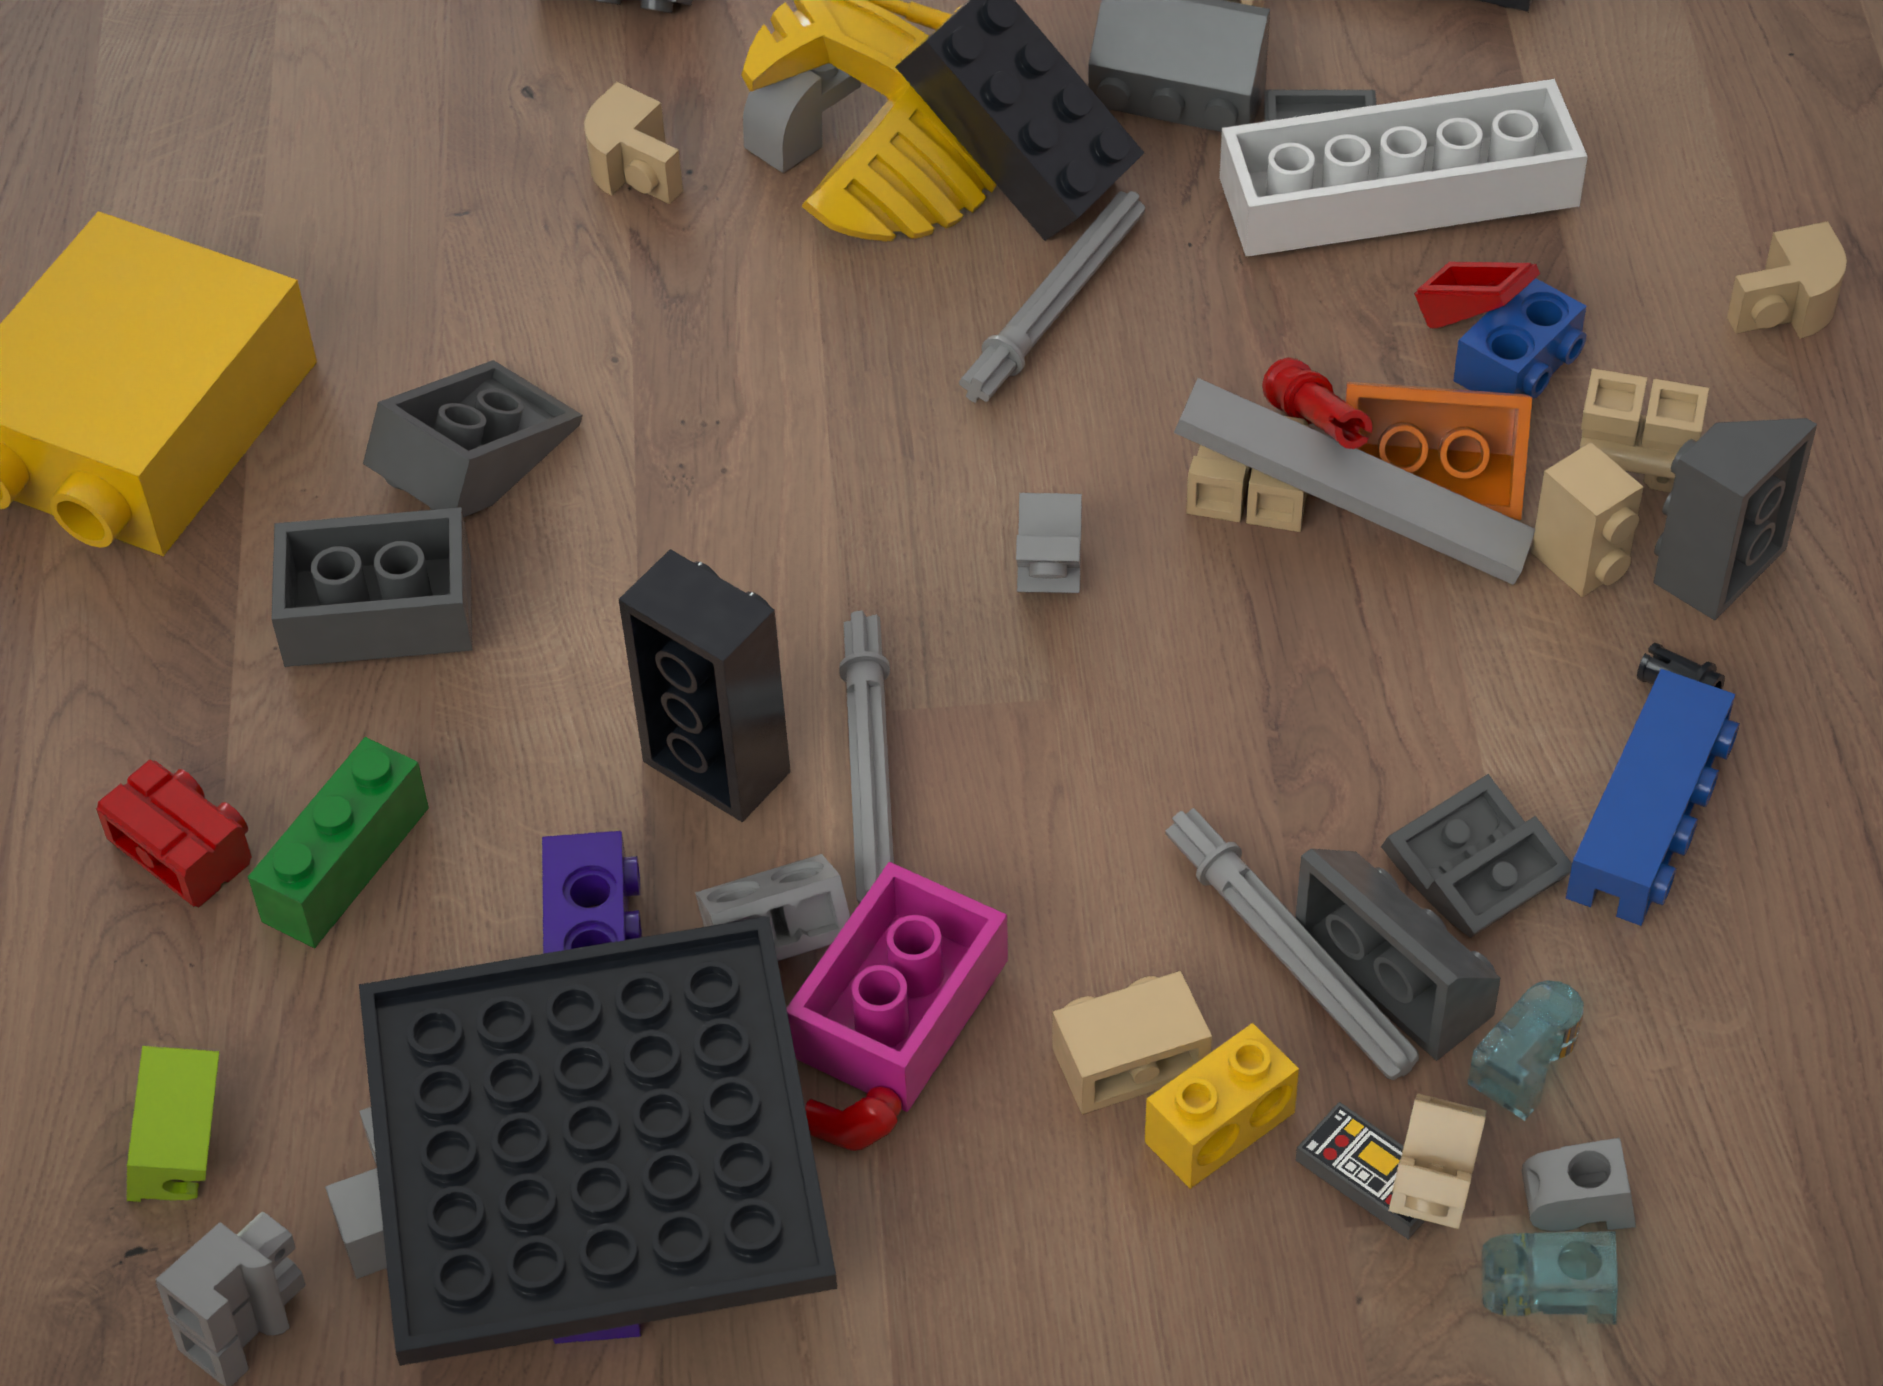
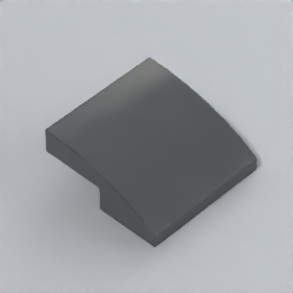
[1381,774,1572,938]

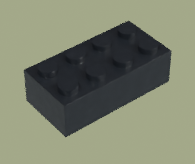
[895,0,1145,241]
[618,549,791,822]

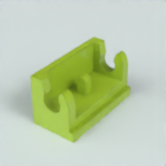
[127,1046,219,1202]

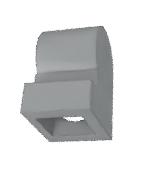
[1521,1138,1636,1232]

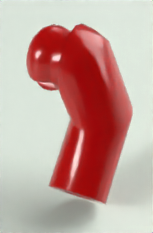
[805,1086,902,1151]

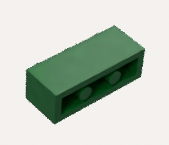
[248,737,429,949]

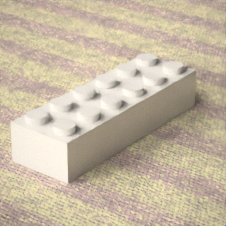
[1220,79,1587,257]

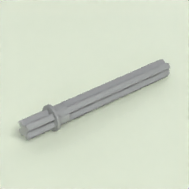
[959,191,1145,403]
[839,610,894,904]
[1165,808,1419,1080]

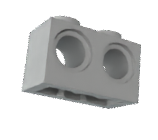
[695,854,850,961]

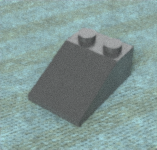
[363,360,583,518]

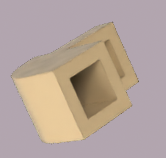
[584,82,683,204]
[1727,221,1847,338]
[1389,1093,1487,1229]

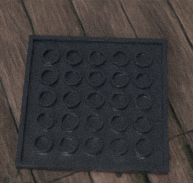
[359,916,838,1366]

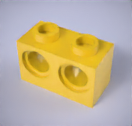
[1145,1023,1299,1189]

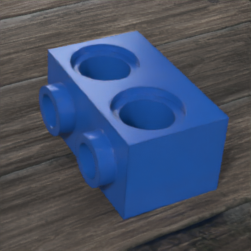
[1453,278,1587,398]

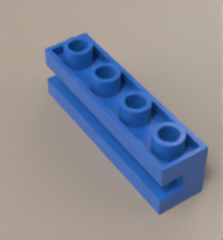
[1566,669,1740,926]

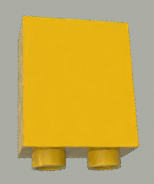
[0,211,317,557]

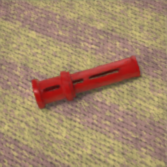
[1262,357,1373,449]

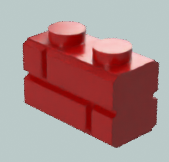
[96,759,252,908]

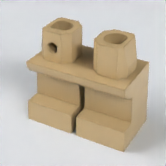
[1580,368,1709,492]
[1186,416,1308,532]

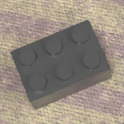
[271,507,472,667]

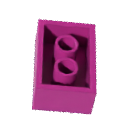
[786,862,1008,1112]

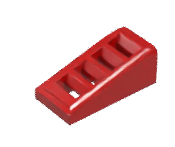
[1414,262,1540,329]

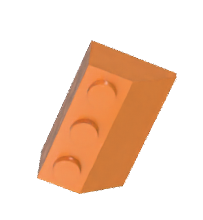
[1345,382,1532,520]

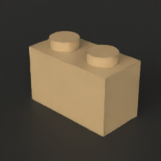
[1531,442,1643,597]
[1052,971,1212,1114]

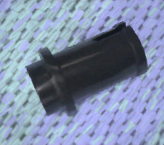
[1637,643,1725,689]

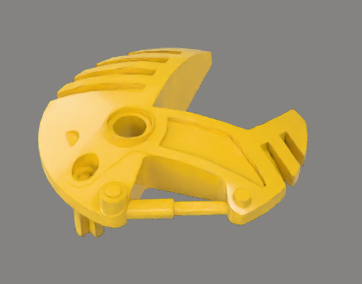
[741,0,997,241]

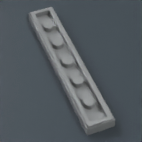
[1174,378,1535,585]

